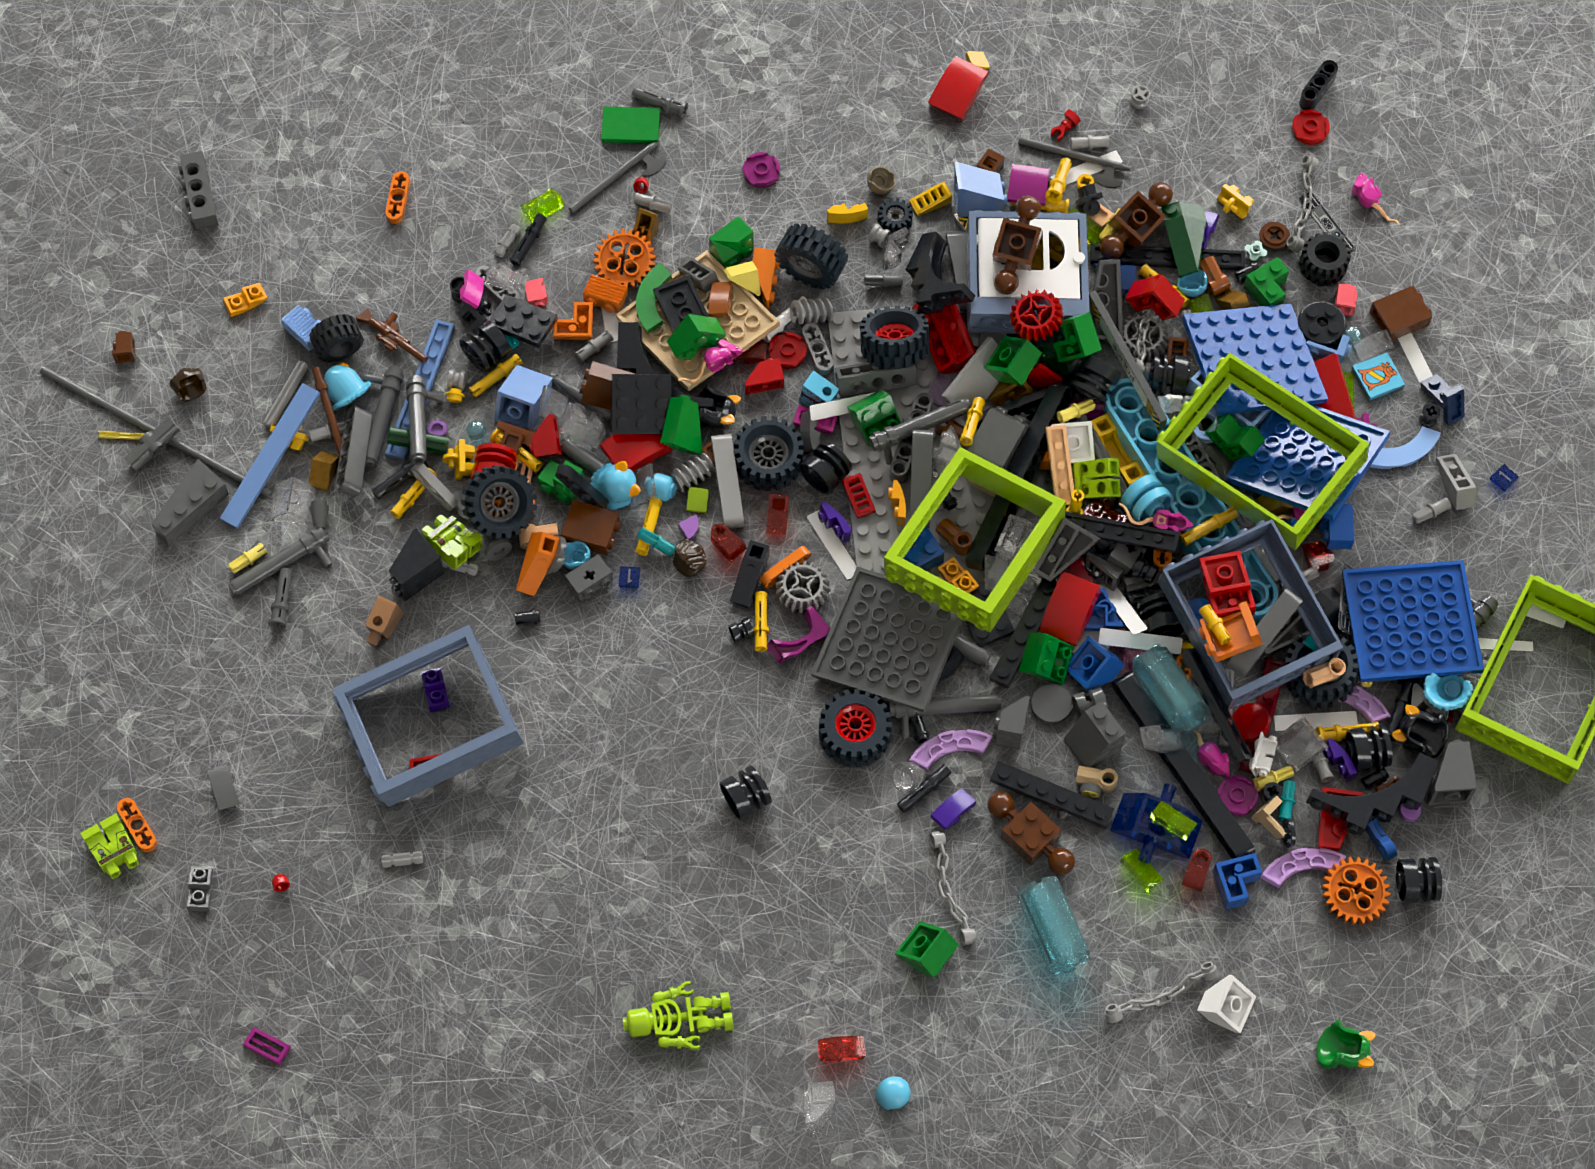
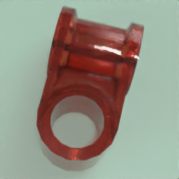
[711,523,747,562]
[1181,849,1212,892]

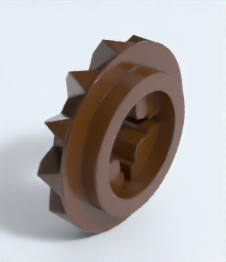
[1259,222,1290,251]

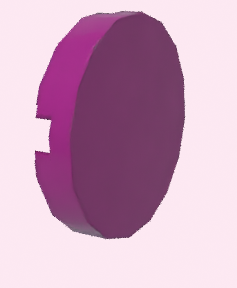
[743,152,780,188]
[1217,775,1259,816]

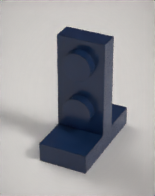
[1421,374,1465,425]

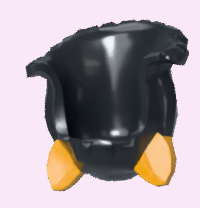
[697,384,741,427]
[1391,705,1450,759]

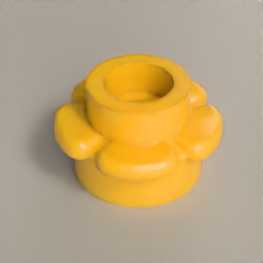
[445,388,465,403]

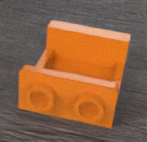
[1198,601,1263,662]

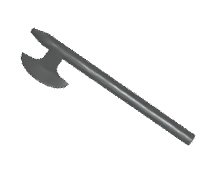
[1018,137,1131,188]
[568,142,666,214]

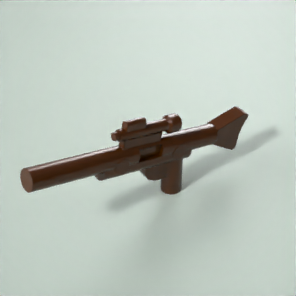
[356,309,428,363]

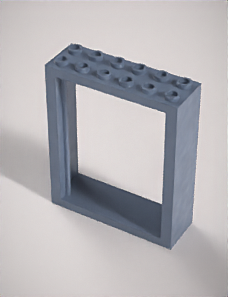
[1158,519,1343,710]
[333,625,524,807]

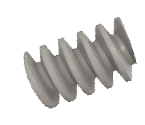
[790,298,833,324]
[671,453,716,493]

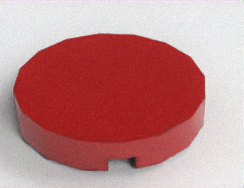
[1291,109,1330,145]
[768,332,807,369]
[1232,703,1271,742]

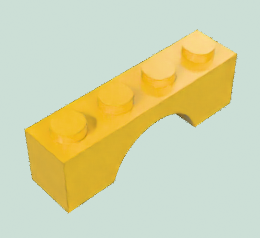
[1092,413,1146,487]

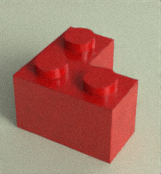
[1125,274,1185,321]

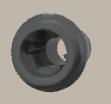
[309,500,329,530]

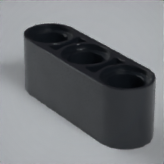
[1299,60,1338,110]

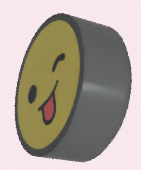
[1080,783,1101,798]

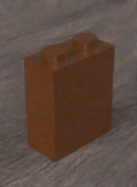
[1369,285,1432,342]
[579,361,635,410]
[560,500,622,556]

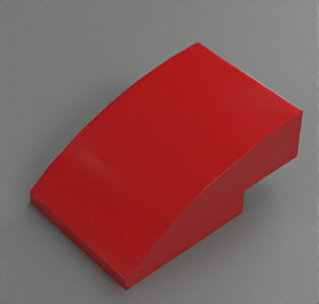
[928,56,989,121]
[600,434,673,471]
[1199,551,1256,618]
[1039,571,1101,647]

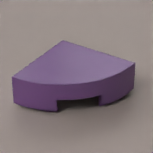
[678,515,699,541]

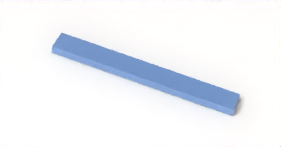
[385,319,455,461]
[220,383,320,529]

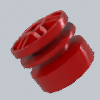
[471,443,517,492]

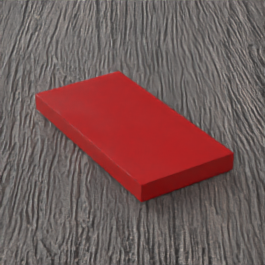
[1314,353,1357,420]

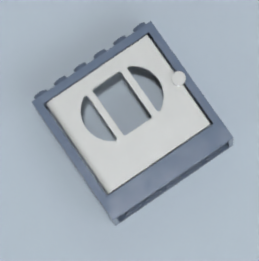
[966,210,1089,335]

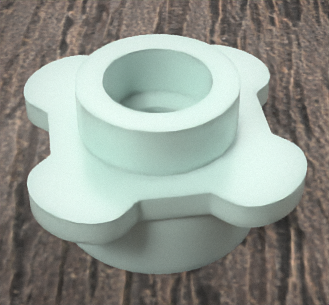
[1244,241,1267,261]

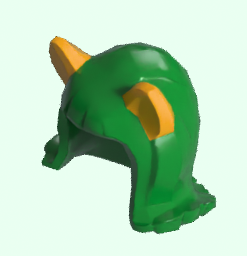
[1316,1020,1375,1069]

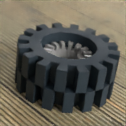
[878,198,913,236]

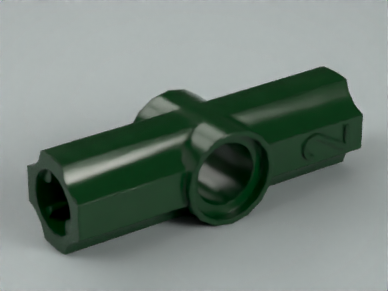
[387,426,449,454]

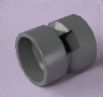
[1071,687,1108,719]

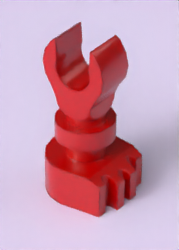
[1051,109,1081,142]

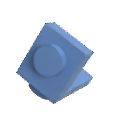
[1306,334,1352,365]

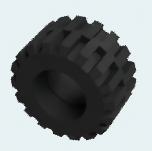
[1299,232,1351,286]
[309,314,364,362]

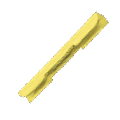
[98,431,144,441]

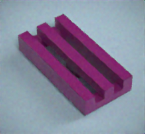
[243,1026,291,1066]

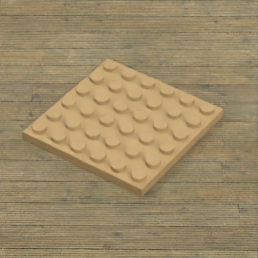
[616,250,780,392]

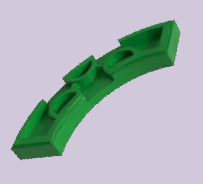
[636,263,672,334]

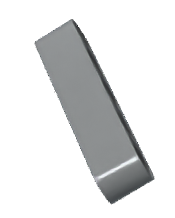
[711,434,745,530]

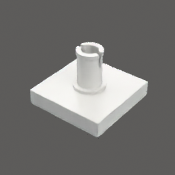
[1051,421,1095,463]

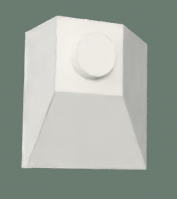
[1197,975,1256,1034]

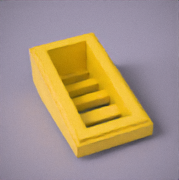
[909,182,952,217]

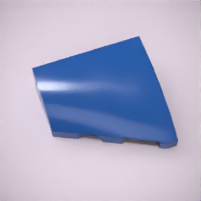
[1084,588,1124,631]

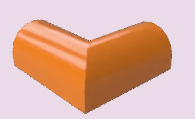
[553,302,593,340]

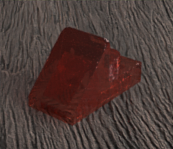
[766,493,790,535]
[1302,541,1334,572]

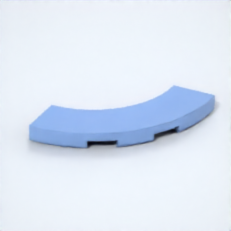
[1370,426,1441,469]

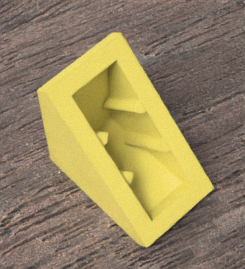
[724,261,761,296]

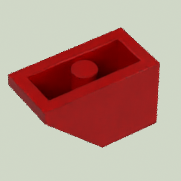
[745,358,784,395]
[530,414,562,459]

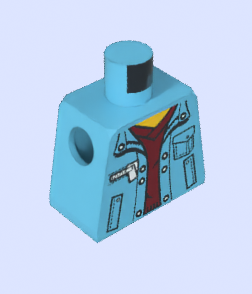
[799,371,840,406]

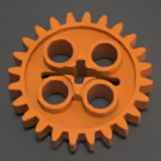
[593,228,656,289]
[1321,857,1391,925]

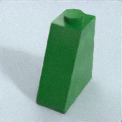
[660,395,702,455]

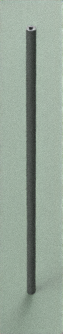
[40,366,273,498]

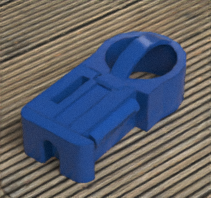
[1365,818,1397,861]

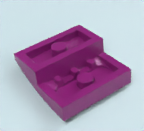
[1007,164,1050,206]

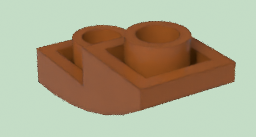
[708,281,733,318]

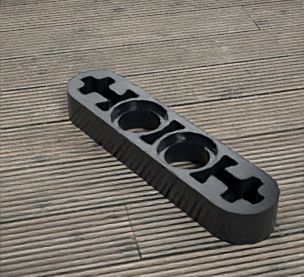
[555,464,609,509]

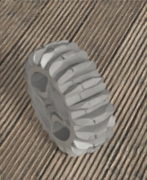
[1122,312,1169,363]
[776,560,830,614]

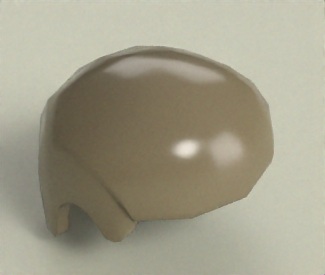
[867,166,897,195]

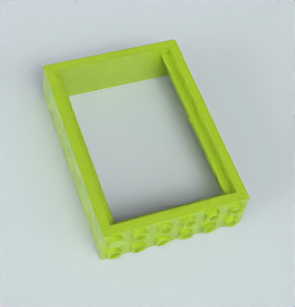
[1156,352,1370,550]
[1455,574,1595,784]

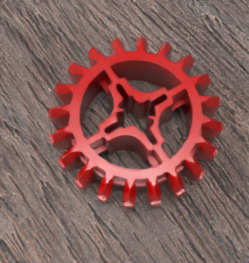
[1010,288,1064,342]

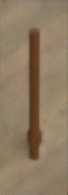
[312,367,342,456]

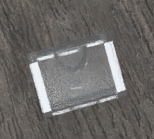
[270,477,316,525]

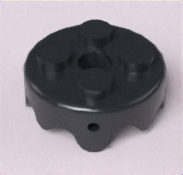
[1297,301,1346,347]

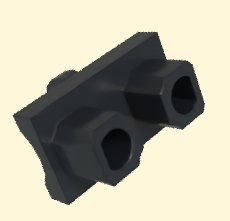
[1076,183,1103,216]
[457,300,491,332]

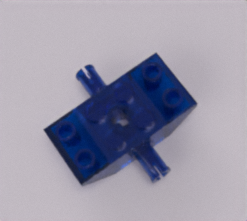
[1110,783,1203,864]

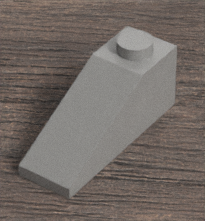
[1437,454,1476,510]

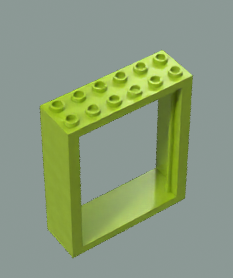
[884,447,1066,632]

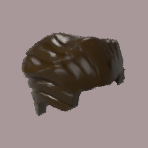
[170,368,207,402]
[673,539,707,577]

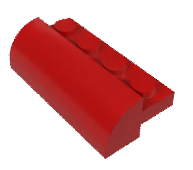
[912,304,976,374]

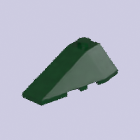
[1161,201,1207,278]

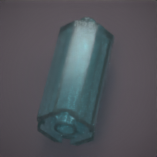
[1132,644,1210,734]
[1017,876,1091,974]

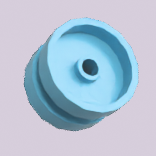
[1121,474,1174,526]

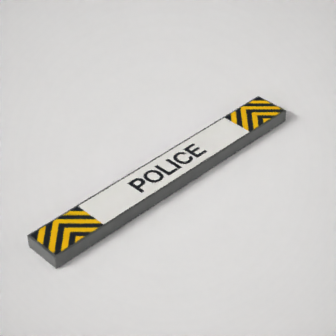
[1089,290,1168,431]

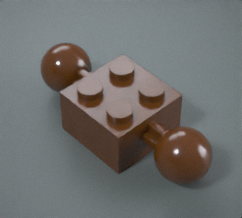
[1100,182,1173,259]
[992,195,1042,295]
[987,792,1075,875]

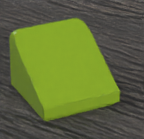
[686,487,709,513]

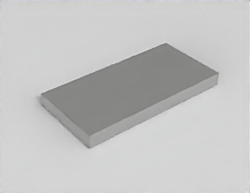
[942,337,999,422]

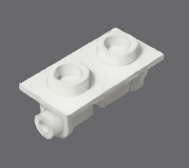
[1157,394,1193,414]
[1249,732,1278,778]

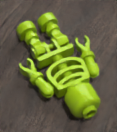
[622,981,734,1050]

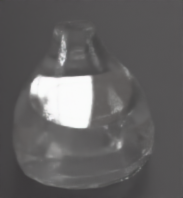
[891,762,925,793]

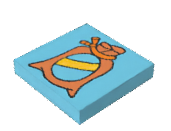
[1351,353,1405,401]

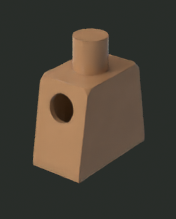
[365,595,404,647]

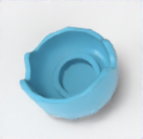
[1177,269,1207,297]
[563,541,591,570]
[875,1076,911,1110]

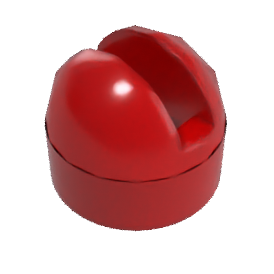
[633,177,649,194]
[272,874,290,892]

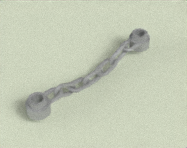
[1286,155,1319,253]
[1134,308,1157,373]
[929,831,976,946]
[1104,962,1218,1023]

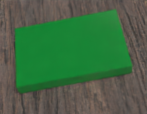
[601,106,660,144]

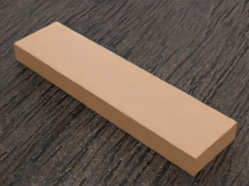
[1045,425,1074,506]

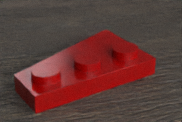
[1318,787,1364,851]

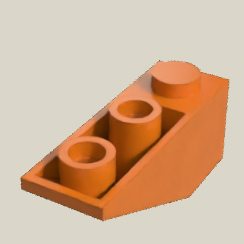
[752,247,780,310]
[516,532,560,596]

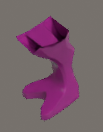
[767,606,830,664]

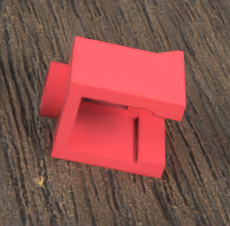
[524,278,548,309]
[1334,284,1357,316]

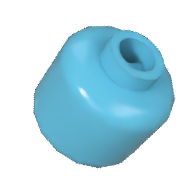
[646,473,677,501]

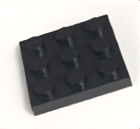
[611,374,671,434]

